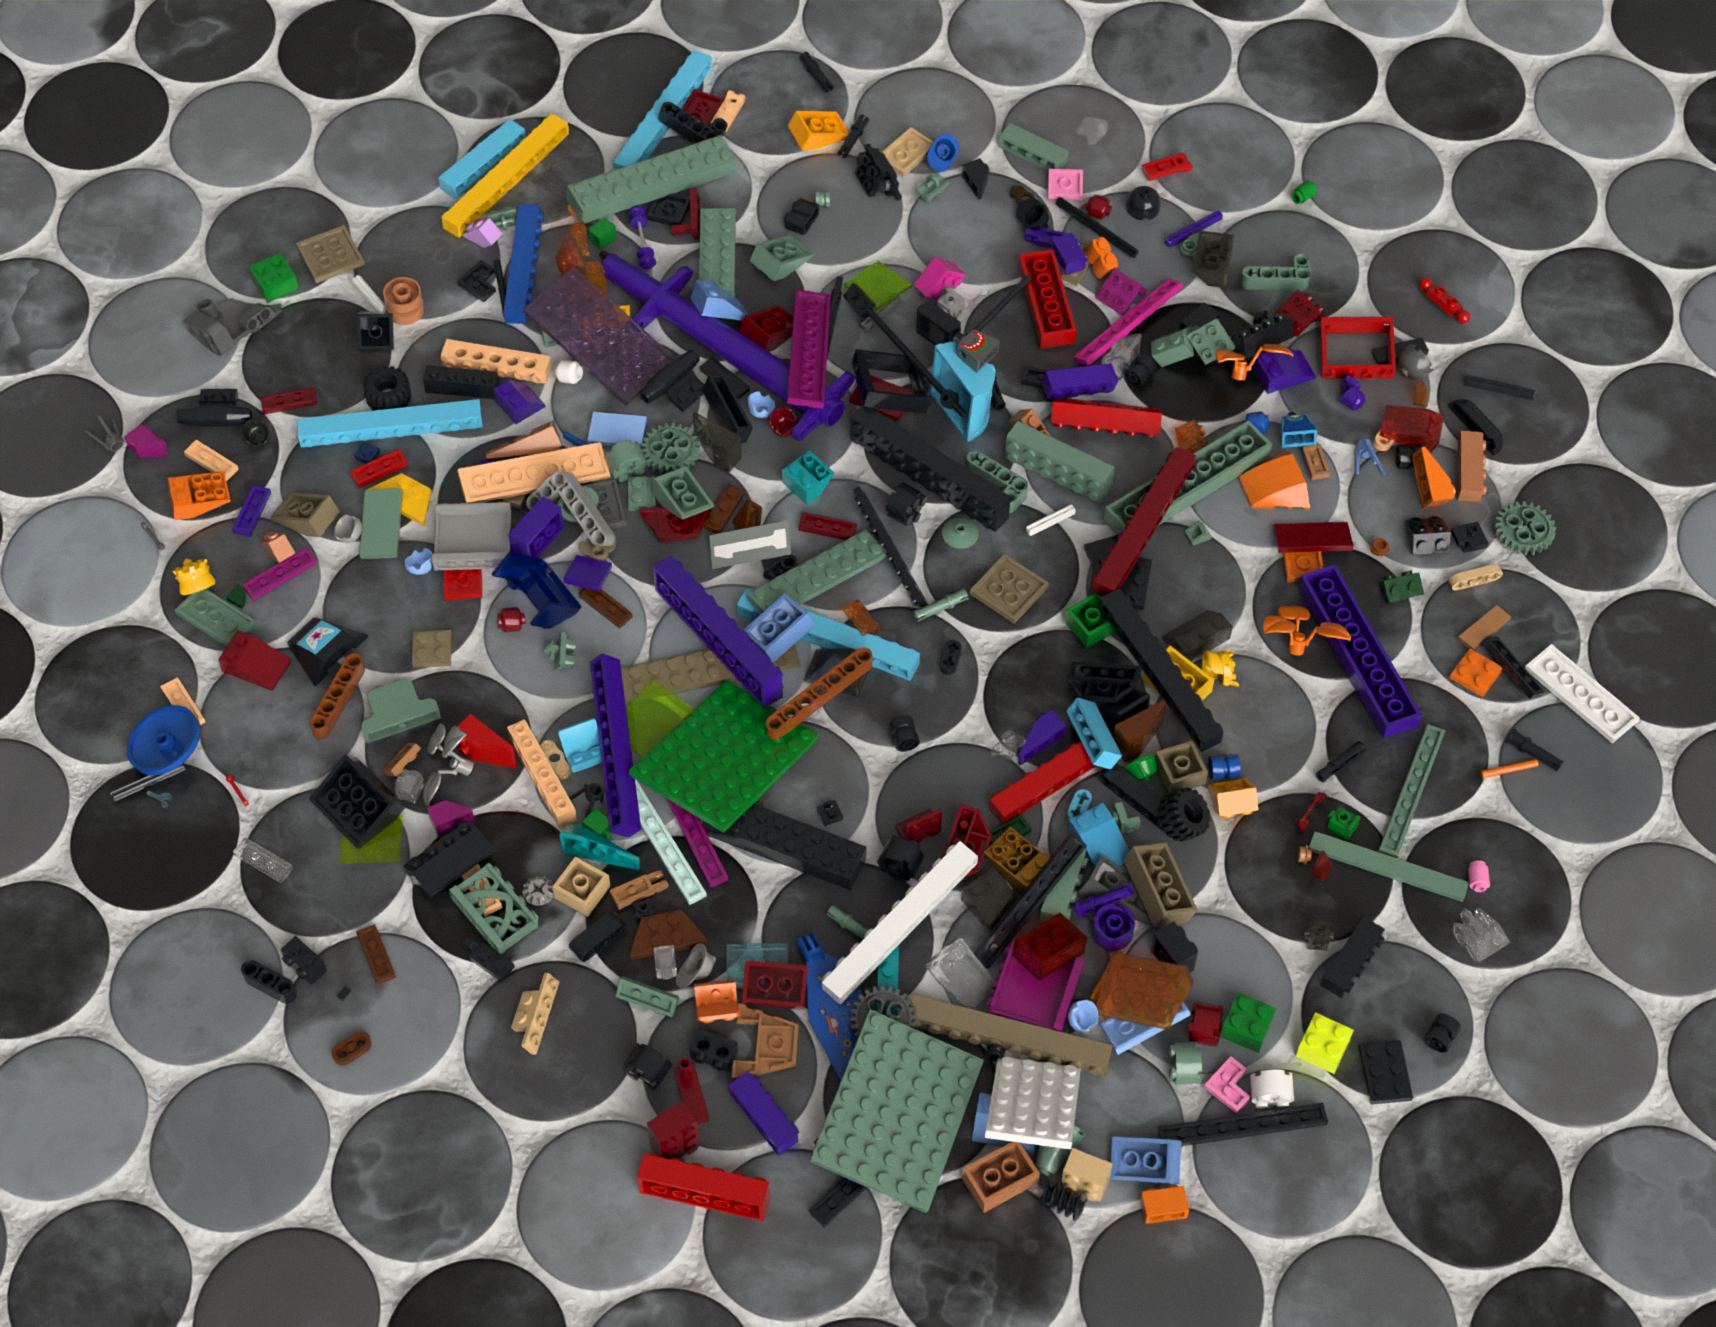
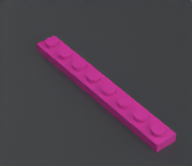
[1074,279,1183,366]

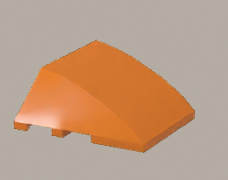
[1239,450,1310,510]

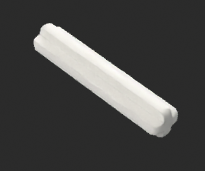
[352,275,387,312]
[1026,504,1076,536]

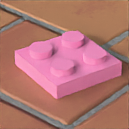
[1048,169,1083,200]

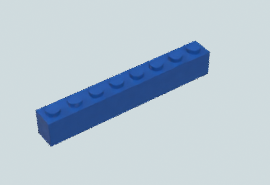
[504,204,544,324]

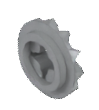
[522,875,554,906]

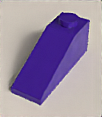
[1018,710,1067,766]

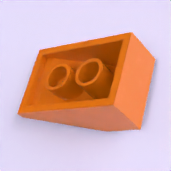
[1411,447,1455,509]

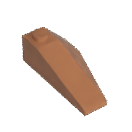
[486,420,562,459]

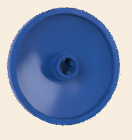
[127,705,201,776]

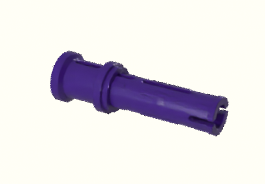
[1074,884,1134,918]

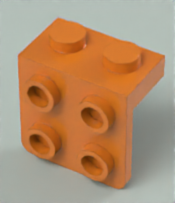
[694,980,739,1023]

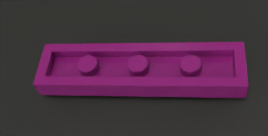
[242,547,318,601]

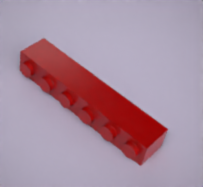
[989,741,1097,824]

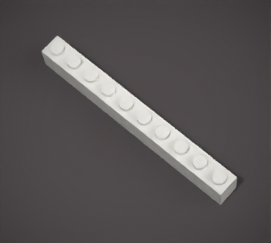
[822,841,978,1005]

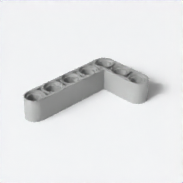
[526,471,615,546]

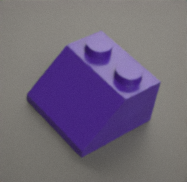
[493,380,546,424]

